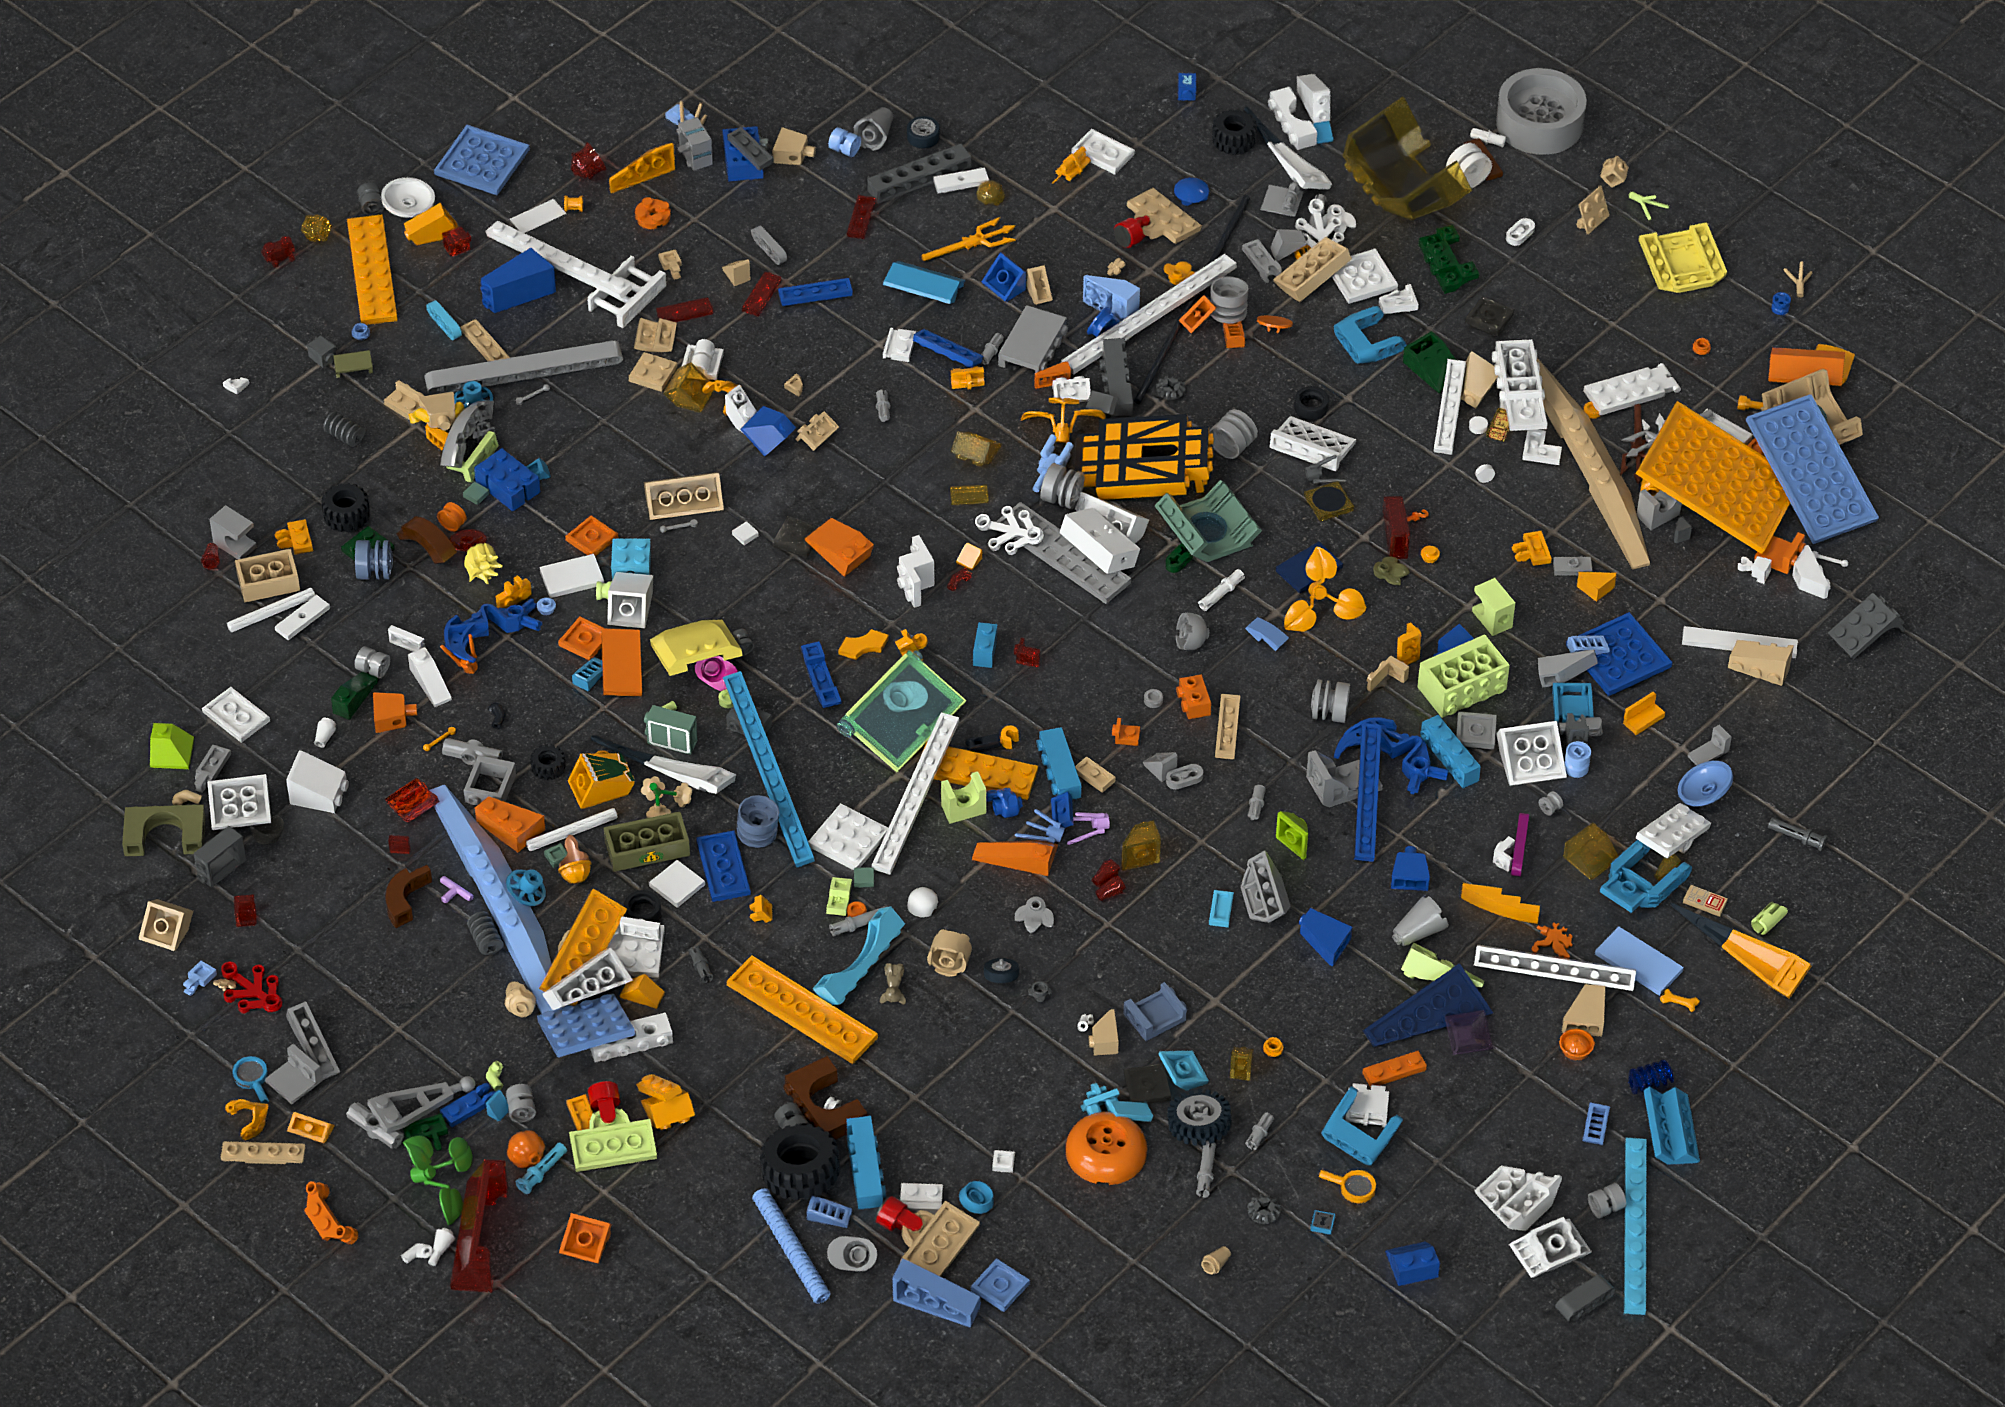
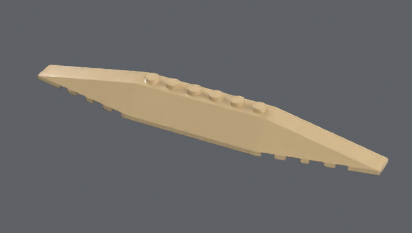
[1536,358,1650,570]

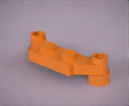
[304,1182,358,1244]

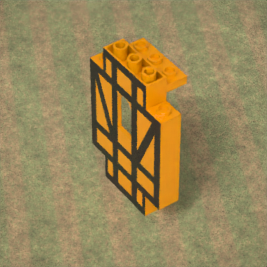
[1075,414,1214,500]

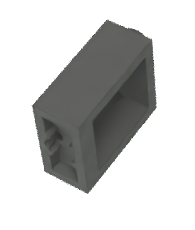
[194,826,246,888]

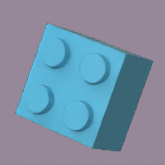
[611,539,651,580]

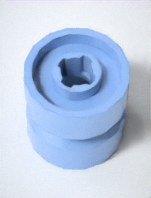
[828,127,861,157]
[1564,741,1591,778]

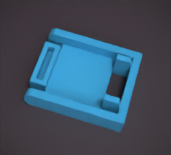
[1552,683,1594,723]

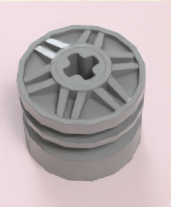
[1210,277,1249,323]
[1210,409,1258,459]
[1040,463,1085,509]
[1311,679,1350,723]

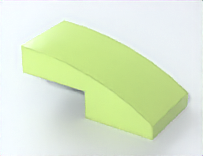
[826,877,852,916]

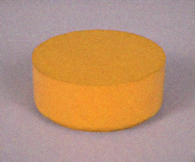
[1584,402,1600,419]

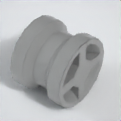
[1539,791,1563,816]

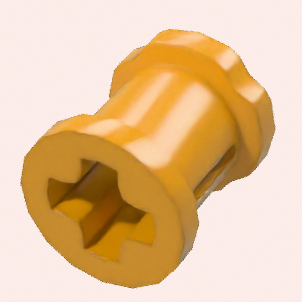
[564,196,583,212]

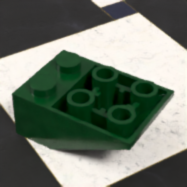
[1403,331,1456,393]

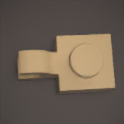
[659,249,682,280]

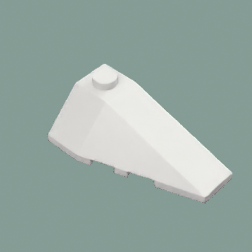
[1075,492,1149,544]

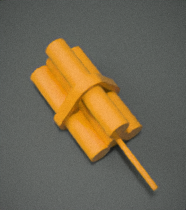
[1052,146,1091,184]

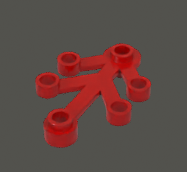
[221,962,283,1013]

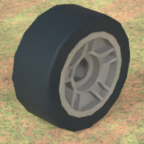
[907,116,940,148]

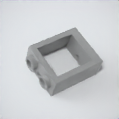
[464,755,516,805]

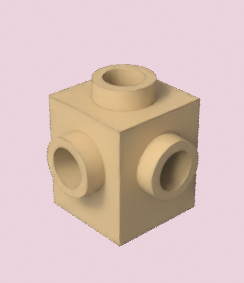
[1600,156,1629,188]

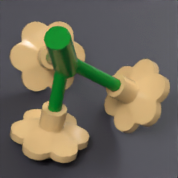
[641,776,692,818]

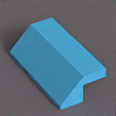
[883,261,965,304]
[1643,1087,1700,1165]

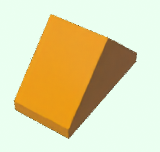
[1577,572,1616,602]
[620,974,665,1009]

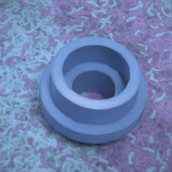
[352,323,370,340]

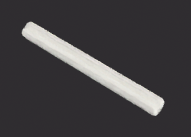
[227,588,315,632]
[526,808,618,851]

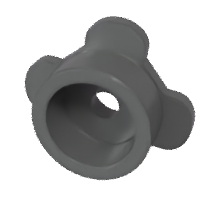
[1028,981,1052,1002]

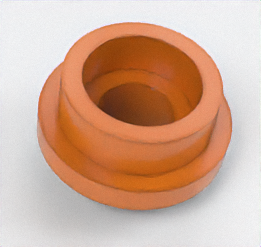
[1693,338,1711,355]

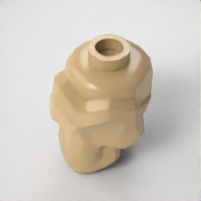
[505,982,536,1017]

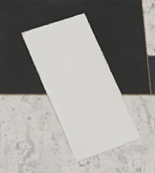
[509,199,566,233]

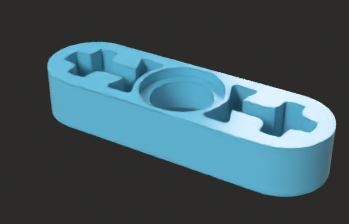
[426,300,462,340]

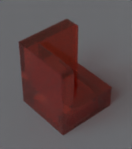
[234,894,257,927]

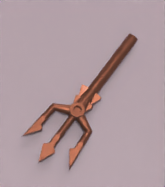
[1620,404,1646,484]

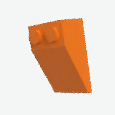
[805,518,874,577]

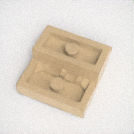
[634,318,677,352]

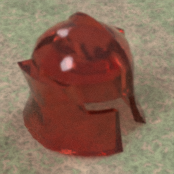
[571,142,607,180]

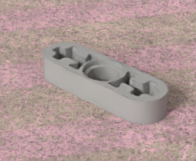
[751,226,787,265]

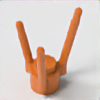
[440,634,478,674]

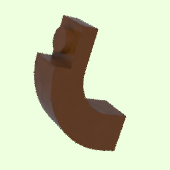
[396,516,457,563]
[385,865,432,928]

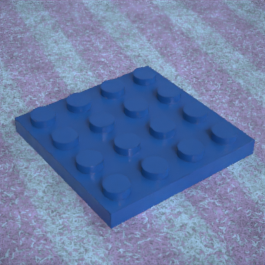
[1566,612,1672,696]

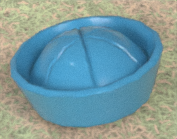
[959,1181,994,1214]

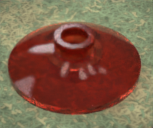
[449,529,487,552]

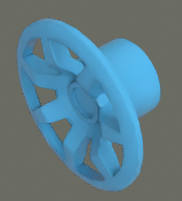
[454,381,493,408]
[506,870,546,906]

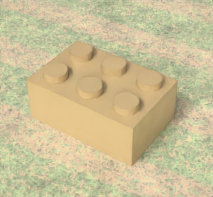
[235,549,300,603]

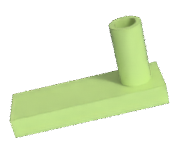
[446,431,499,483]

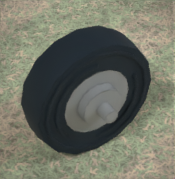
[984,958,1019,983]

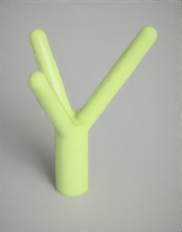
[1629,192,1669,220]

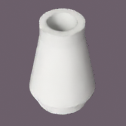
[314,718,336,748]

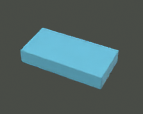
[1209,890,1234,927]
[1108,1101,1153,1121]

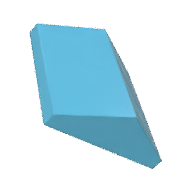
[1158,1051,1209,1091]

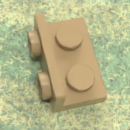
[384,380,424,420]
[796,411,839,451]

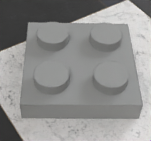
[1456,712,1497,749]

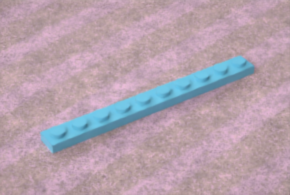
[1624,1138,1646,1315]

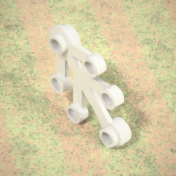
[1295,199,1344,248]
[975,506,1044,555]

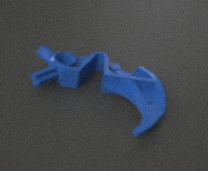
[444,599,542,663]
[1334,718,1449,794]

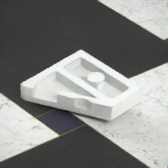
[1379,284,1418,314]

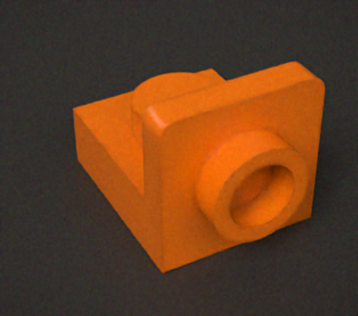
[1112,718,1140,746]

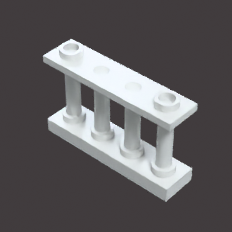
[587,256,666,328]

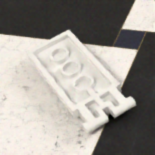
[1583,363,1681,416]

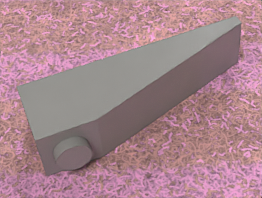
[286,1002,340,1080]

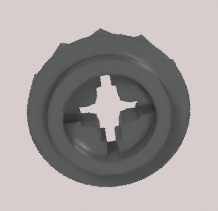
[1156,376,1185,400]
[1247,1194,1280,1224]

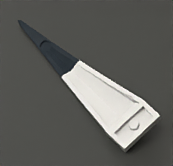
[1244,106,1332,190]
[591,735,736,794]

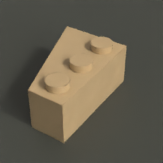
[1728,640,1794,686]

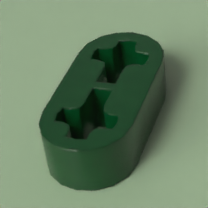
[1165,543,1193,573]

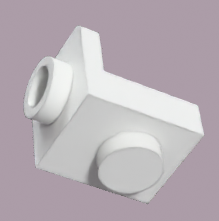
[1493,836,1515,872]

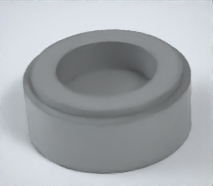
[1144,689,1163,708]

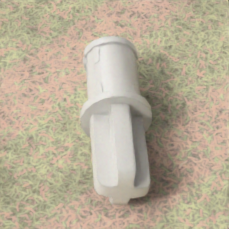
[1471,128,1506,147]

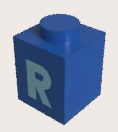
[1178,73,1196,100]

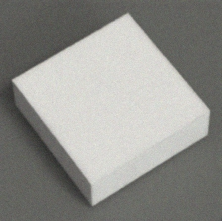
[732,521,758,545]
[992,1150,1015,1173]

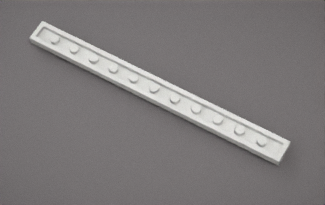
[1061,254,1237,375]

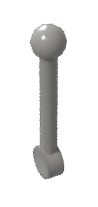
[516,384,550,405]
[660,519,698,533]

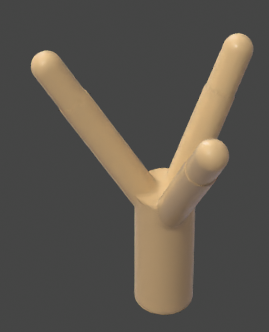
[1784,261,1812,298]

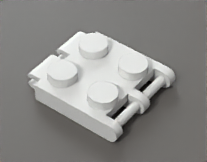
[1345,1083,1389,1128]

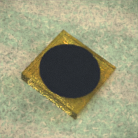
[1304,481,1354,521]

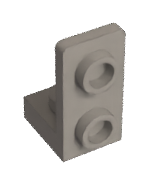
[1688,725,1732,766]

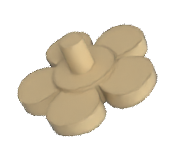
[1107,258,1125,276]
[213,979,236,991]

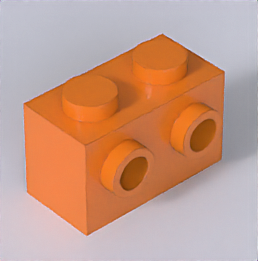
[1176,674,1211,719]

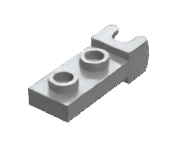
[1242,239,1282,283]

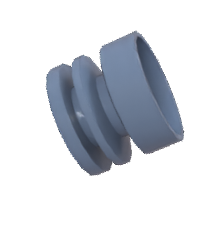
[355,540,393,579]
[736,795,779,848]

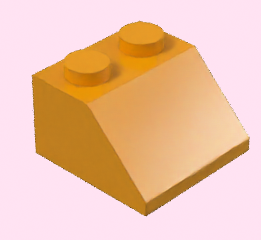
[641,1089,695,1130]

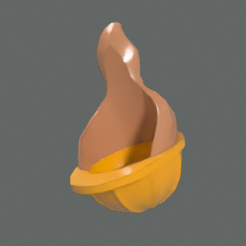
[558,835,592,884]

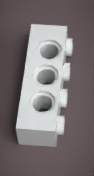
[590,1012,673,1062]

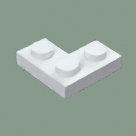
[1522,430,1562,465]

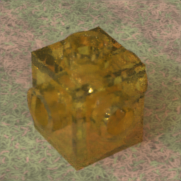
[301,215,332,241]

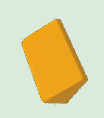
[287,1112,334,1143]

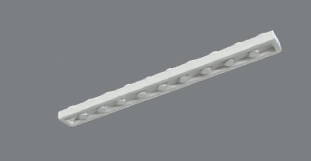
[486,221,632,300]
[872,712,959,875]

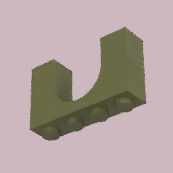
[122,804,206,856]

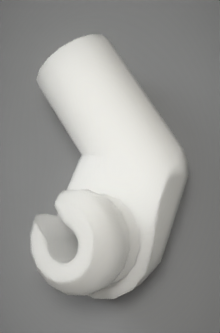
[401,1244,433,1263]

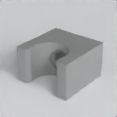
[1637,489,1682,530]
[209,505,257,560]

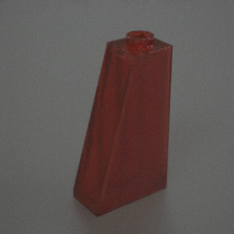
[1383,496,1410,559]

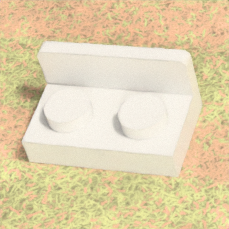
[1052,376,1091,404]

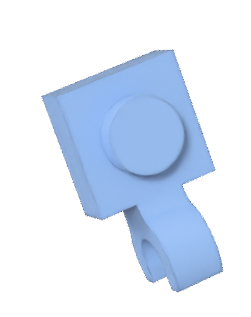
[665,104,695,125]
[183,961,217,996]

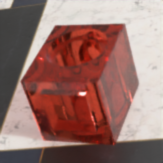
[442,226,471,257]

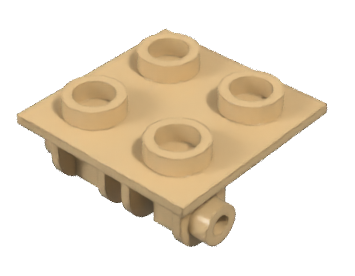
[1577,186,1610,234]

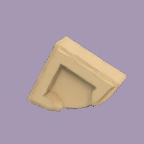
[784,374,803,397]

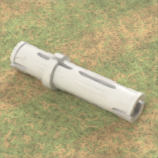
[1198,569,1245,611]

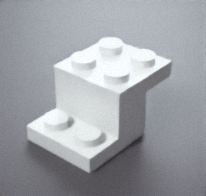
[897,535,934,608]

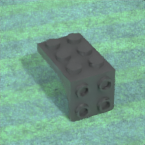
[1828,593,1905,660]

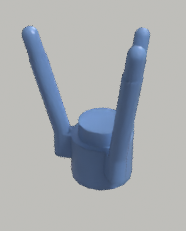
[1015,809,1065,844]

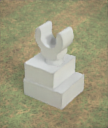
[1738,556,1772,584]

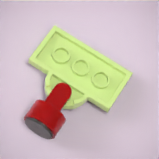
[569,1080,657,1172]

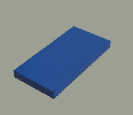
[696,831,751,902]

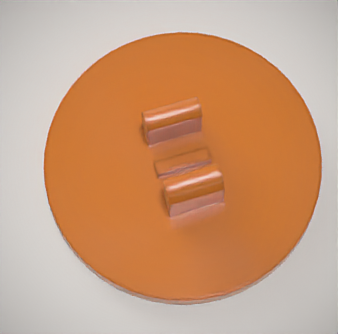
[1257,315,1293,333]

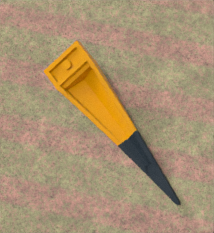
[1671,903,1812,999]

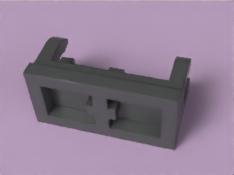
[1564,713,1589,748]

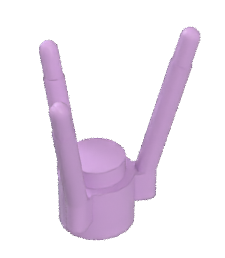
[1067,812,1109,845]

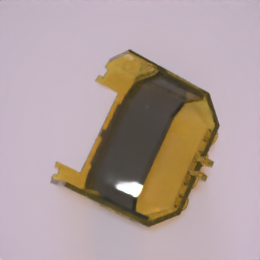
[1343,96,1472,220]

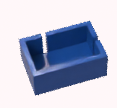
[474,448,540,512]

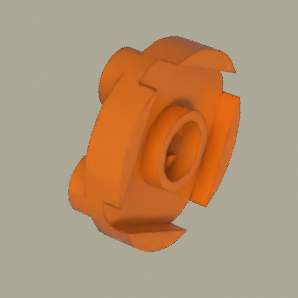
[635,197,671,229]

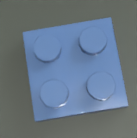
[971,1259,1029,1312]

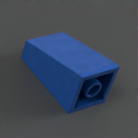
[481,248,556,313]

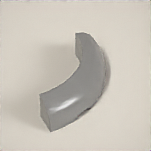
[440,400,494,468]

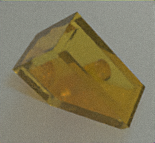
[1230,1047,1254,1081]

